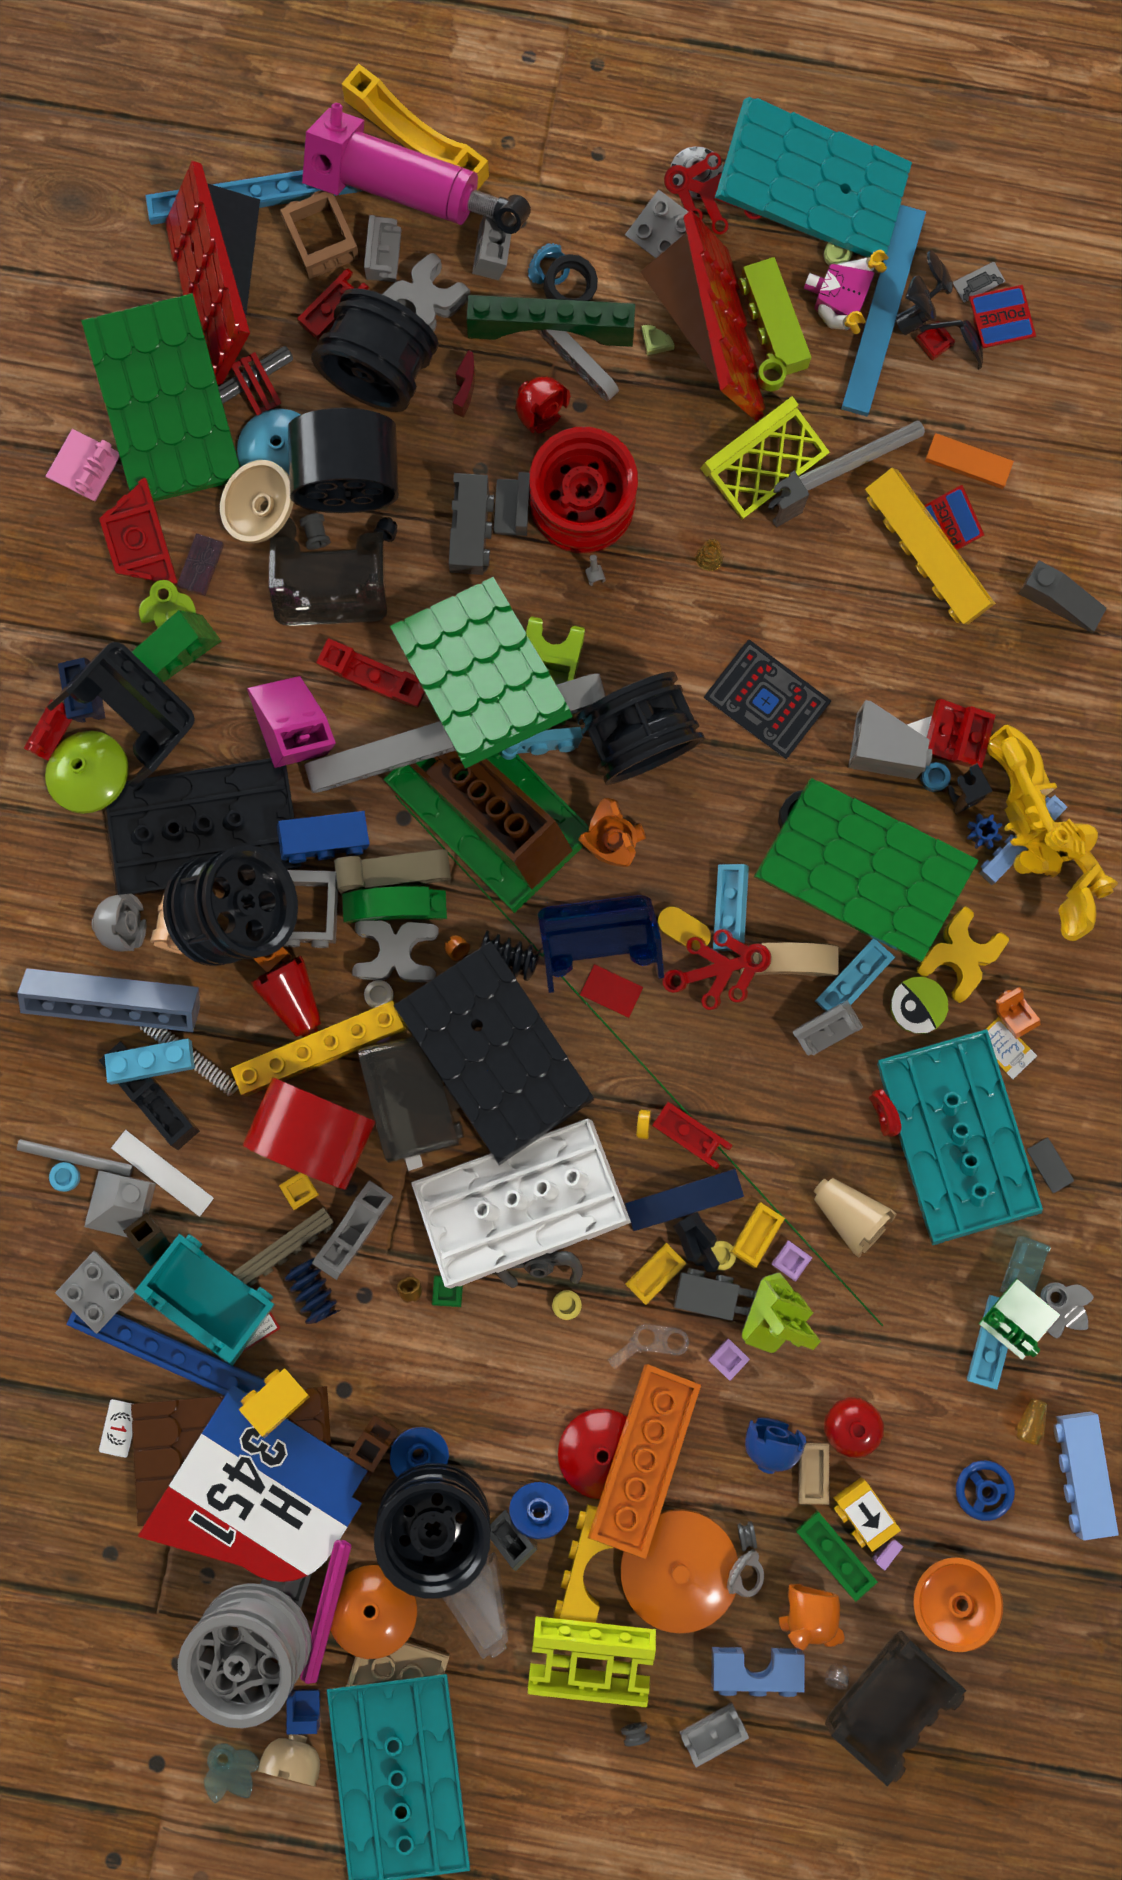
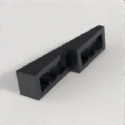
[99,1041,200,1150]

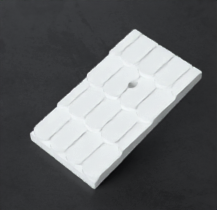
[411,1119,631,1289]

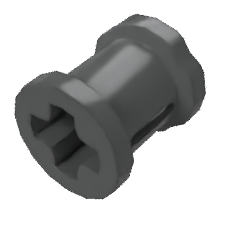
[299,513,331,550]

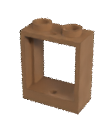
[280,191,360,279]

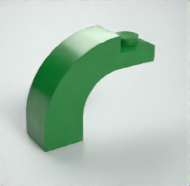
[342,886,447,923]

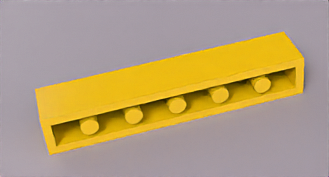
[865,468,996,624]

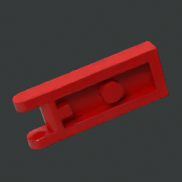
[297,268,369,340]
[652,1102,733,1170]

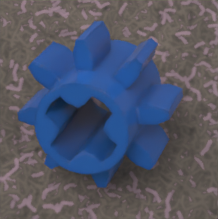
[966,814,1002,849]

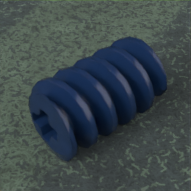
[284,1257,341,1324]

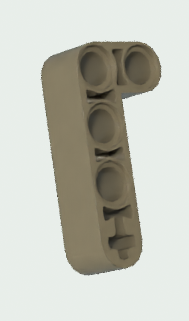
[334,849,451,894]

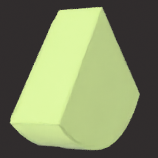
[641,325,674,355]

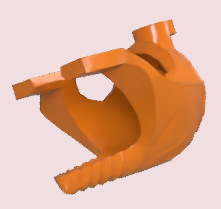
[579,798,646,867]

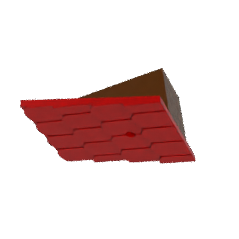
[641,210,765,422]

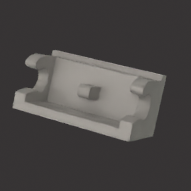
[364,215,402,282]
[793,1000,863,1056]
[680,1703,749,1767]

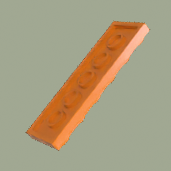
[588,1364,701,1559]

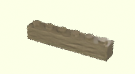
[233,1207,335,1287]

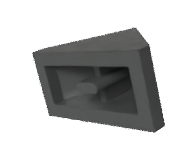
[490,1510,537,1571]

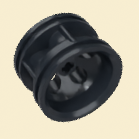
[576,671,705,785]
[163,845,298,966]

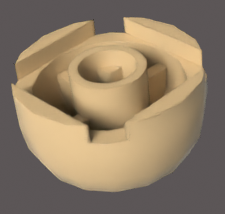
[258,1734,320,1786]

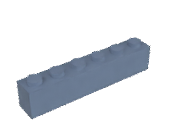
[17,968,200,1032]

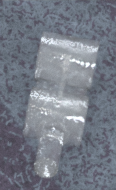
[608,1323,689,1369]

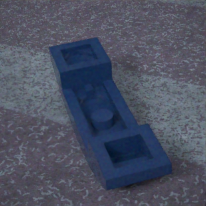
[625,1169,744,1231]

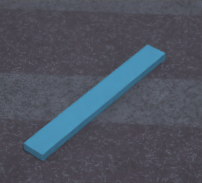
[145,170,362,225]
[841,205,926,417]

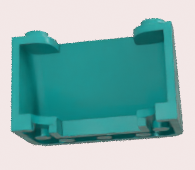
[134,1234,275,1366]

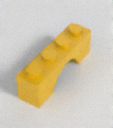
[553,1504,613,1623]

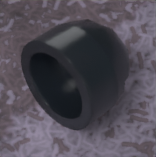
[373,517,398,542]

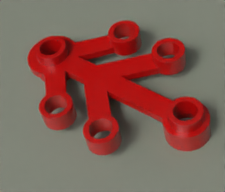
[664,152,762,235]
[662,929,772,1010]

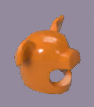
[779,1584,845,1650]

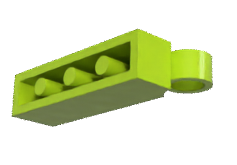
[738,257,811,392]

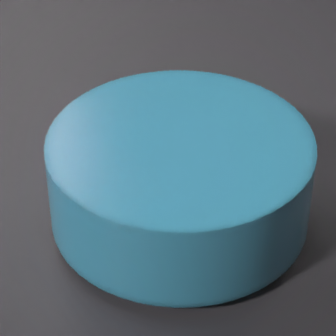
[49,1162,80,1192]

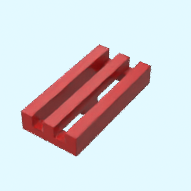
[232,352,282,416]

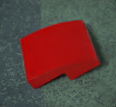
[927,699,996,769]

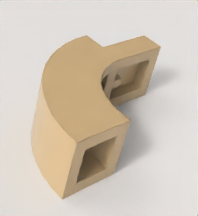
[740,943,839,977]

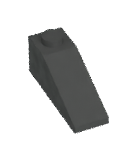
[1019,560,1107,633]

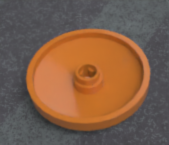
[620,1509,738,1633]

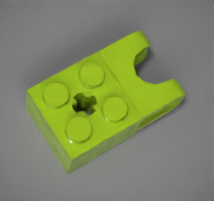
[526,616,585,725]

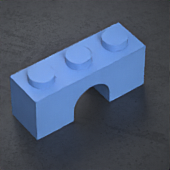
[711,1647,805,1697]

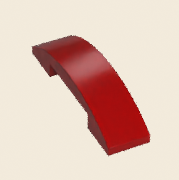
[316,638,425,708]

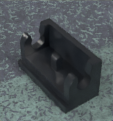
[948,763,992,815]

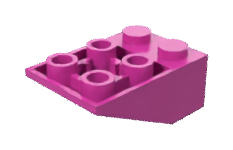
[247,676,336,768]

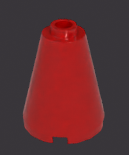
[250,955,321,1038]

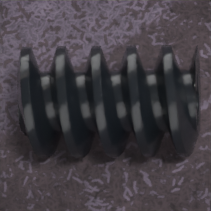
[480,930,542,981]

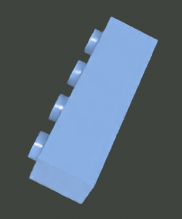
[1054,1411,1119,1541]

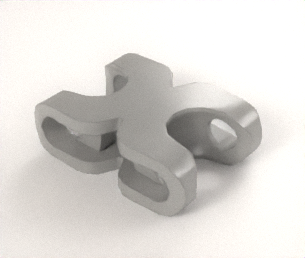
[382,253,470,332]
[352,921,439,983]

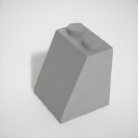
[848,700,932,779]

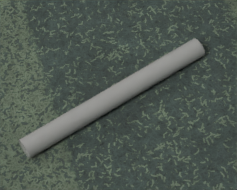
[17,1139,133,1177]

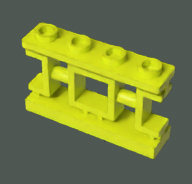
[528,1616,656,1707]

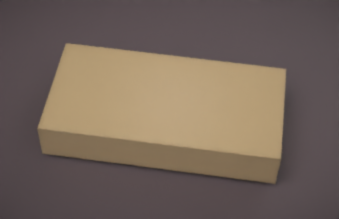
[798,1442,829,1505]

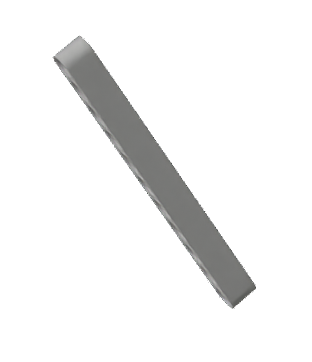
[304,673,606,793]

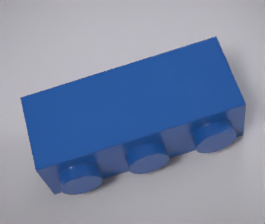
[277,811,369,863]

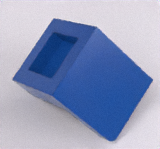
[287,1689,320,1734]

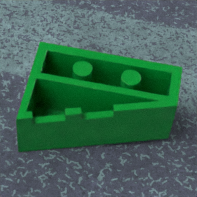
[132,610,221,683]

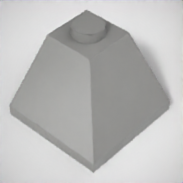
[84,1170,156,1237]

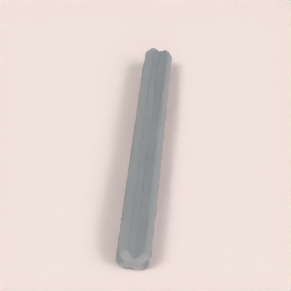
[799,421,925,491]

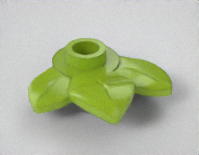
[139,580,196,628]

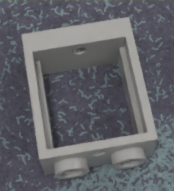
[284,870,338,948]

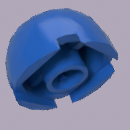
[745,1418,806,1474]

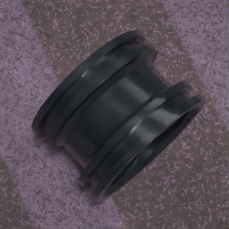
[374,1463,490,1599]

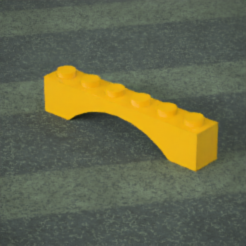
[342,64,489,191]

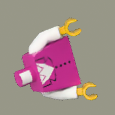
[804,250,889,334]

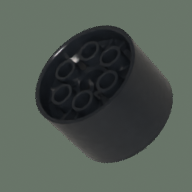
[288,408,399,513]

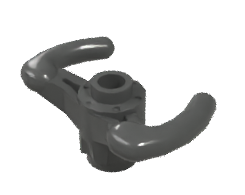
[496,1251,583,1288]

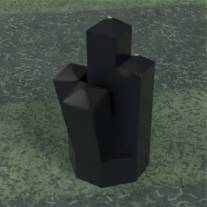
[673,1212,720,1272]

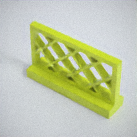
[700,396,830,520]

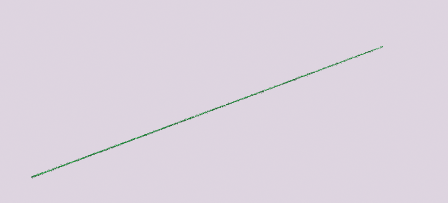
[395,795,883,1326]

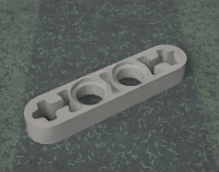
[538,330,619,401]

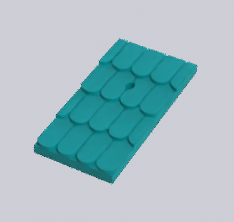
[715,97,912,261]
[877,1029,1043,1246]
[327,1674,471,1880]

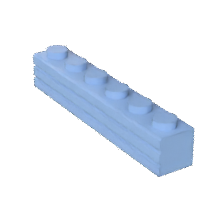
[979,795,1067,885]

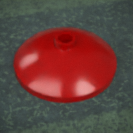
[558,1408,627,1499]

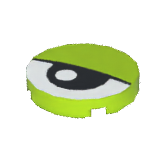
[890,977,948,1034]

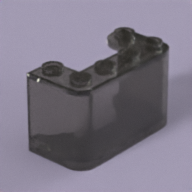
[825,1631,966,1787]

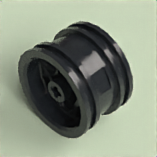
[311,288,439,412]

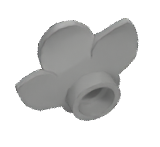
[1041,1282,1094,1338]

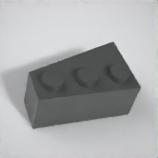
[449,473,494,575]

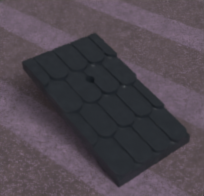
[104,758,302,895]
[393,941,594,1165]

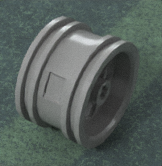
[178,1583,311,1728]

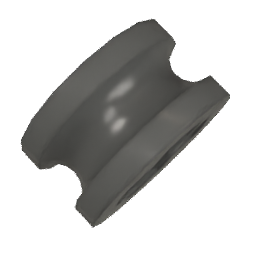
[737,1521,757,1551]
[621,1722,650,1747]

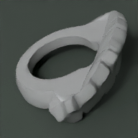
[727,1549,764,1597]

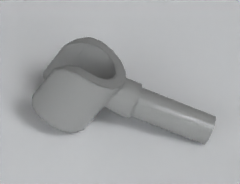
[585,554,606,586]

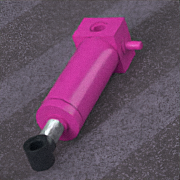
[302,103,531,234]

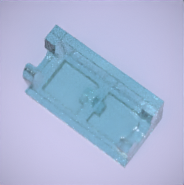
[1000,1236,1051,1293]

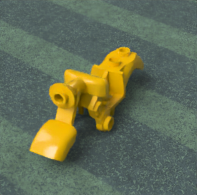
[987,725,1118,941]

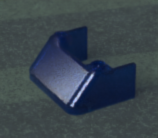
[538,895,664,993]

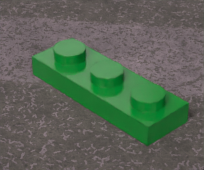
[796,1510,878,1602]

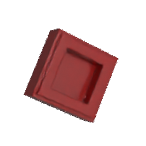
[915,320,956,361]

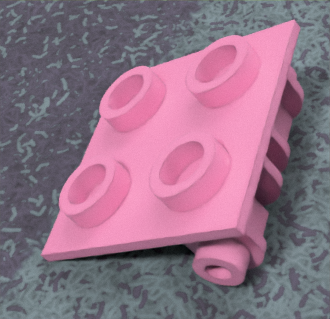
[46,429,120,502]

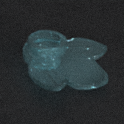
[204,1743,260,1803]

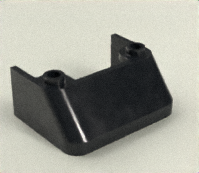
[47,642,195,787]

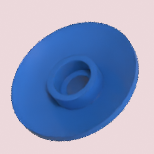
[390,1427,449,1477]
[509,1482,569,1539]

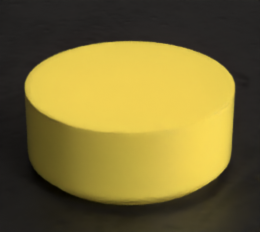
[711,1241,736,1270]
[552,1290,582,1320]

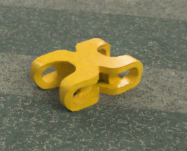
[917,906,1009,1003]

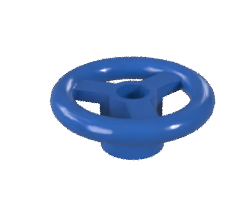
[956,1460,1015,1521]

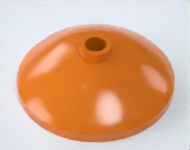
[914,1558,1003,1652]
[330,1565,417,1659]

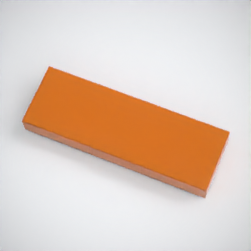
[925,433,1014,489]

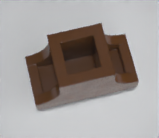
[347,1414,399,1483]

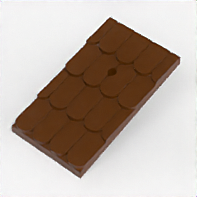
[131,1386,331,1526]

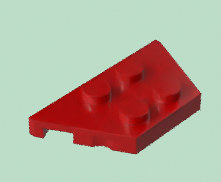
[99,478,179,585]

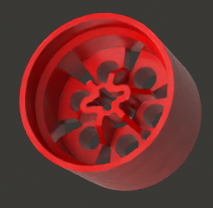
[242,1077,376,1190]

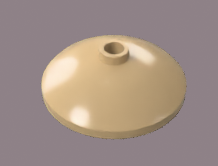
[220,460,294,543]

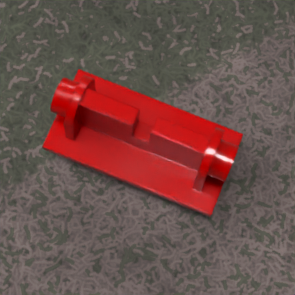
[24,699,73,761]

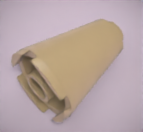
[814,1178,897,1258]

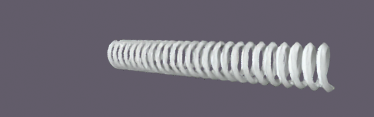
[140,1026,238,1096]

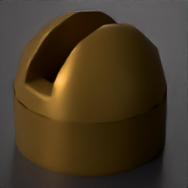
[397,1277,422,1303]

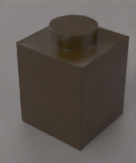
[123,1213,171,1266]

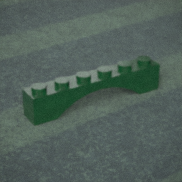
[467,295,635,347]

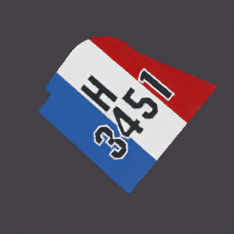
[138,1384,368,1582]

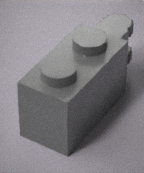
[673,1268,757,1321]

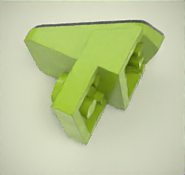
[742,1273,821,1353]

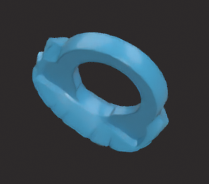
[528,243,570,285]

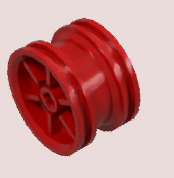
[530,427,638,553]

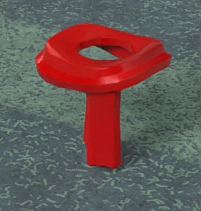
[869,1089,901,1137]

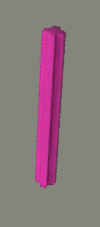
[300,1540,352,1684]

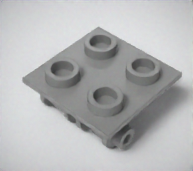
[625,190,688,258]
[55,1250,135,1334]

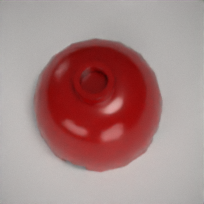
[515,376,571,434]
[824,1397,884,1458]

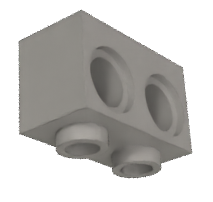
[472,214,513,280]

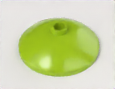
[45,731,128,814]

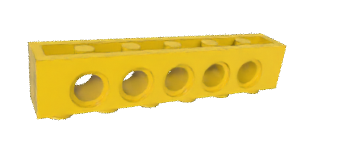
[231,1001,407,1097]

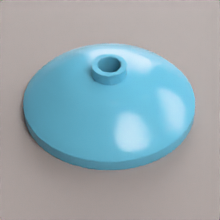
[237,409,301,474]

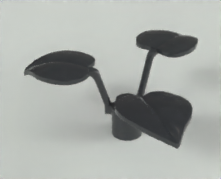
[896,250,983,370]

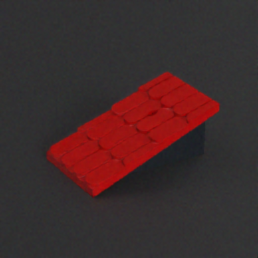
[165,161,260,386]

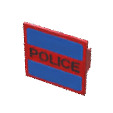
[969,285,1036,349]
[924,485,985,550]

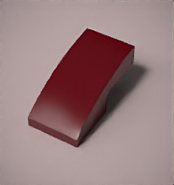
[453,350,475,418]

